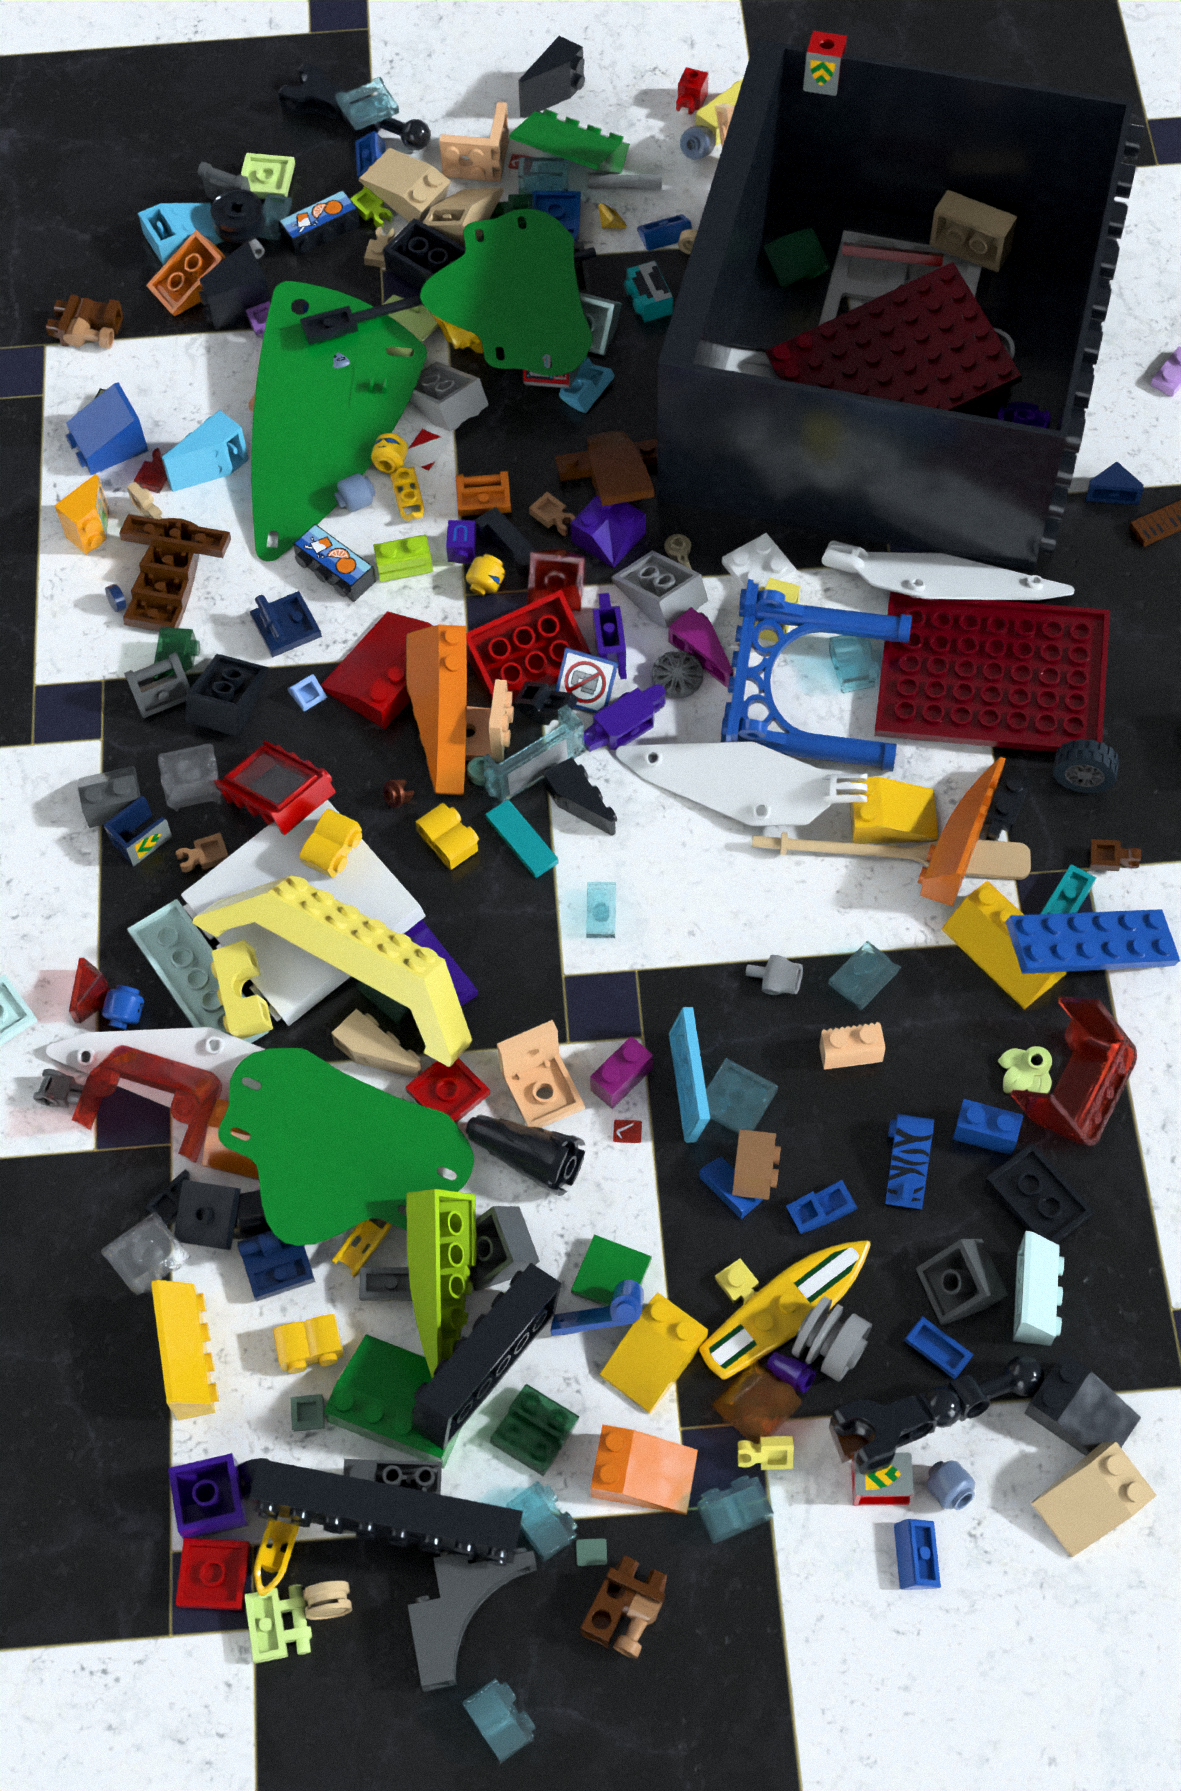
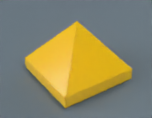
[598,203,627,229]

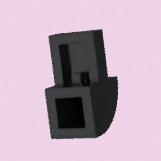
[513,681,578,726]

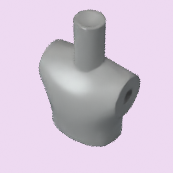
[746,955,803,995]

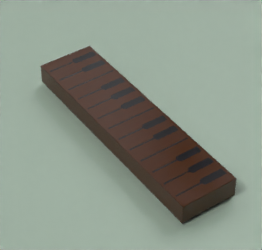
[1129,500,1181,547]

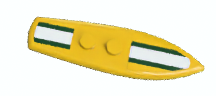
[699,1240,870,1380]

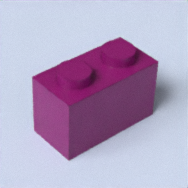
[590,1036,653,1109]

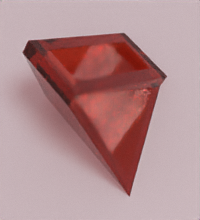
[69,958,110,1023]

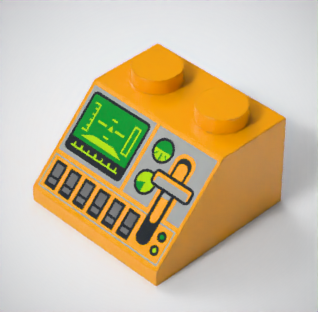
[54,474,109,555]

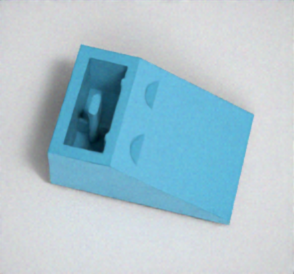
[138,203,224,266]
[161,410,249,492]

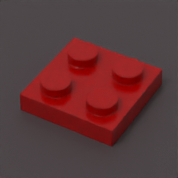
[405,1057,490,1124]
[175,1538,251,1611]

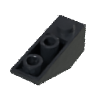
[543,757,617,836]

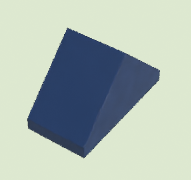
[1085,462,1144,505]

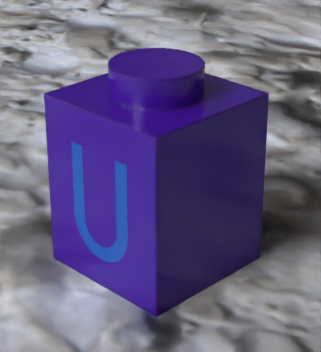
[446,520,477,564]

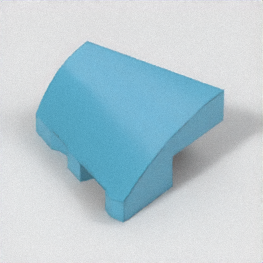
[559,357,615,414]

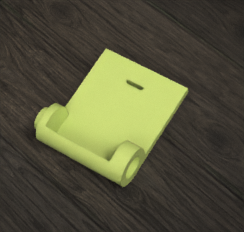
[383,295,439,357]

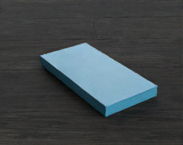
[669,1007,710,1143]

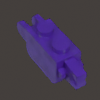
[592,593,627,679]
[580,684,666,752]

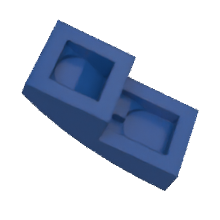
[786,1180,858,1234]

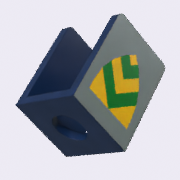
[104,796,172,867]

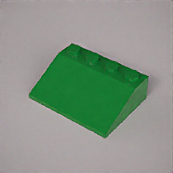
[509,109,630,173]
[323,1334,461,1468]

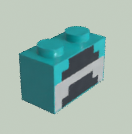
[624,261,673,323]

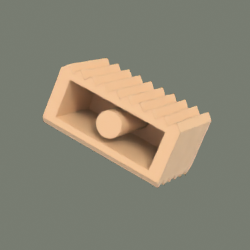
[819,1022,886,1070]

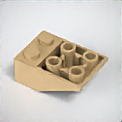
[423,188,504,246]

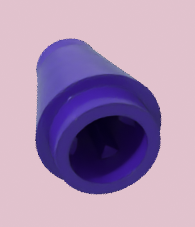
[767,1352,816,1393]

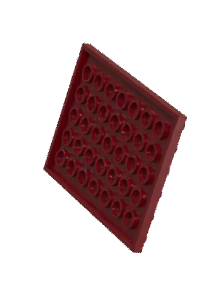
[765,262,1022,412]
[874,592,1110,752]

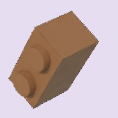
[732,1129,781,1200]

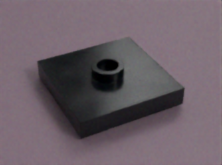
[173,1180,241,1250]

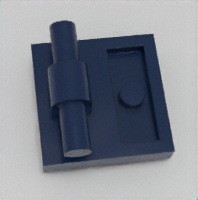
[249,591,322,658]
[237,1230,316,1302]

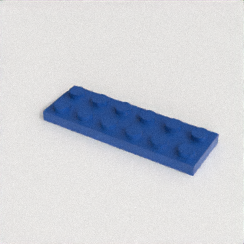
[1005,909,1181,974]

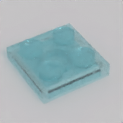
[706,1058,778,1133]

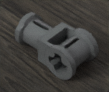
[33,1069,98,1111]

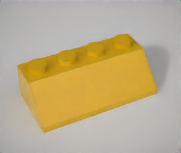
[942,880,1067,1010]
[151,1280,219,1421]

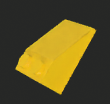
[849,777,938,844]
[600,1292,708,1414]

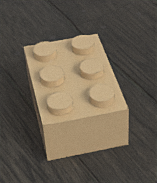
[929,190,1017,272]

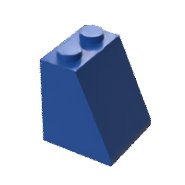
[65,382,148,475]

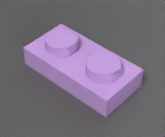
[1150,346,1181,397]

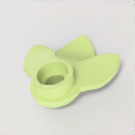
[998,1046,1052,1103]

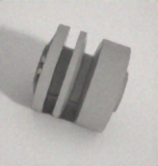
[792,1296,872,1382]

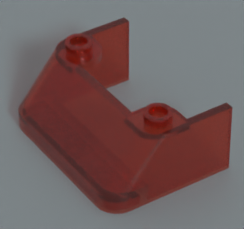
[1010,996,1137,1146]
[72,1045,222,1163]

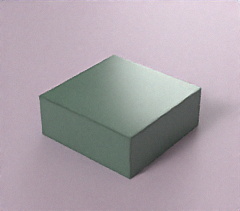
[290,1394,325,1432]

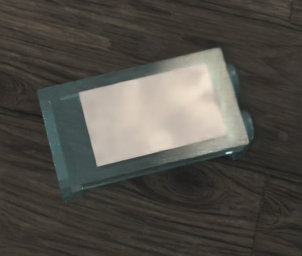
[482,705,585,803]

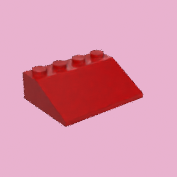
[466,590,592,703]
[320,611,433,730]

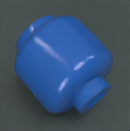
[102,985,144,1030]

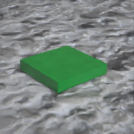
[571,1235,652,1306]

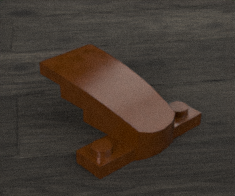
[555,431,657,506]
[119,514,231,634]

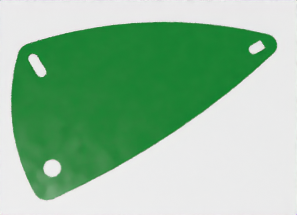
[251,281,427,561]

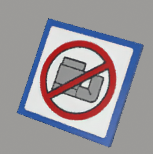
[555,648,619,713]

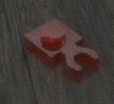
[134,448,168,494]

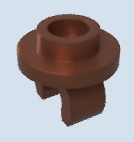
[383,779,414,808]

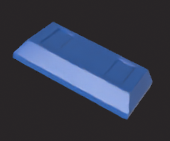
[903,1316,973,1379]

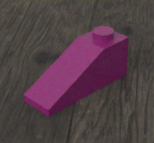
[668,607,733,688]

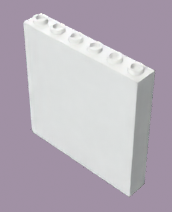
[181,800,425,1026]

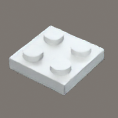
[722,533,797,592]

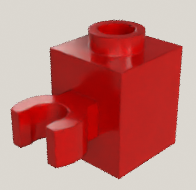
[676,67,709,115]

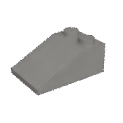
[409,361,489,431]
[611,550,708,628]

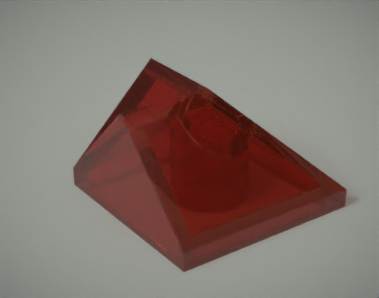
[527,549,586,611]

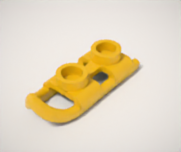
[390,467,424,521]
[331,1219,392,1278]
[254,1520,300,1596]

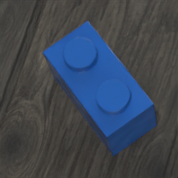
[953,1099,1023,1156]

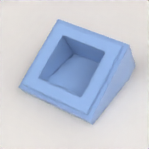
[287,674,327,711]

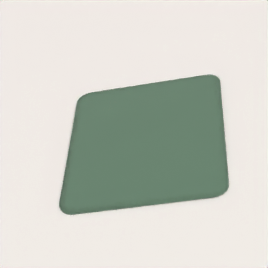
[576,1539,607,1566]

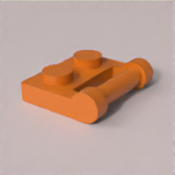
[455,471,511,516]

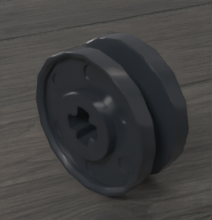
[210,189,265,244]

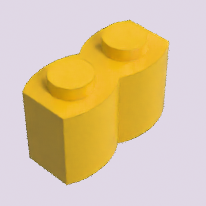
[415,803,479,870]
[299,808,362,878]
[273,1314,344,1374]

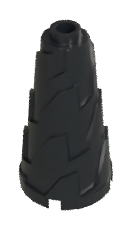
[466,1114,585,1196]

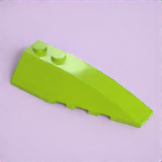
[406,1189,477,1379]

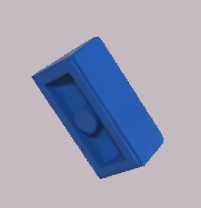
[355,131,386,179]
[637,214,692,251]
[699,1156,763,1219]
[894,1519,941,1590]

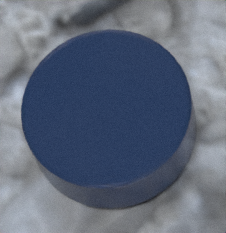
[105,584,126,612]

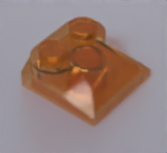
[712,1361,802,1444]

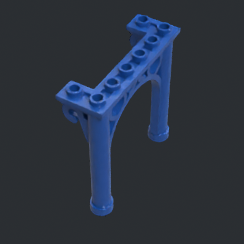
[721,579,912,772]

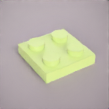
[241,153,295,201]

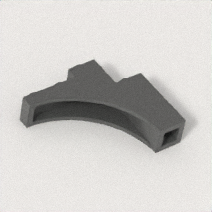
[408,1548,537,1692]

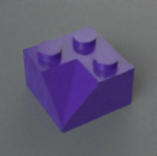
[571,495,646,568]
[168,1453,249,1540]

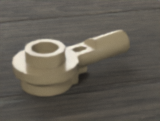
[665,534,692,570]

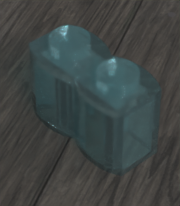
[829,635,879,693]
[697,1475,774,1544]
[506,1481,577,1562]
[462,1678,536,1763]

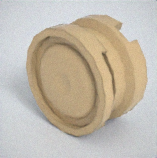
[303,1581,352,1620]

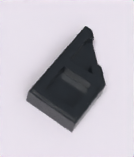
[143,1169,190,1231]

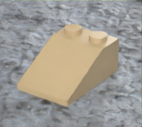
[359,148,451,223]
[1031,1442,1157,1557]

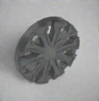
[652,651,703,699]

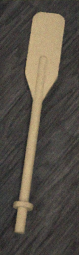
[752,832,1031,880]

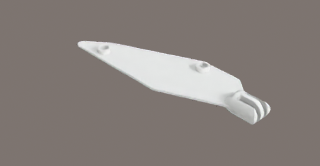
[822,540,1075,600]
[616,742,867,826]
[46,1027,265,1111]

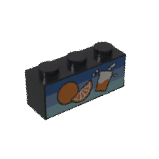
[278,190,360,257]
[293,524,376,602]

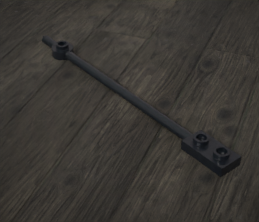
[300,247,596,345]

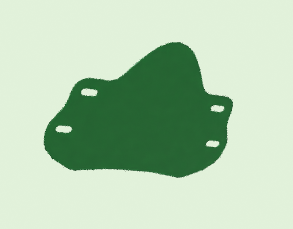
[420,209,593,376]
[218,1048,474,1246]

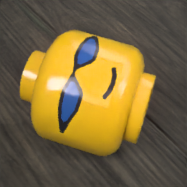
[371,433,408,473]
[466,554,505,596]

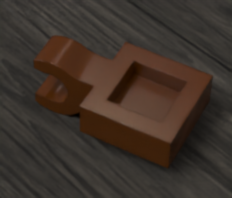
[1090,839,1141,871]

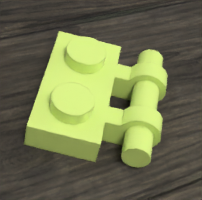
[244,1584,312,1664]

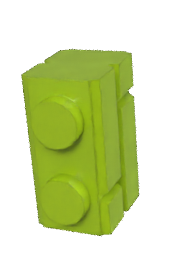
[373,534,433,582]

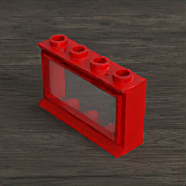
[213,740,336,836]

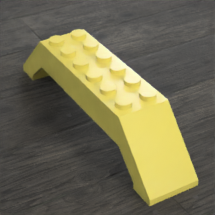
[192,875,472,1067]

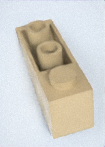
[331,1009,422,1078]

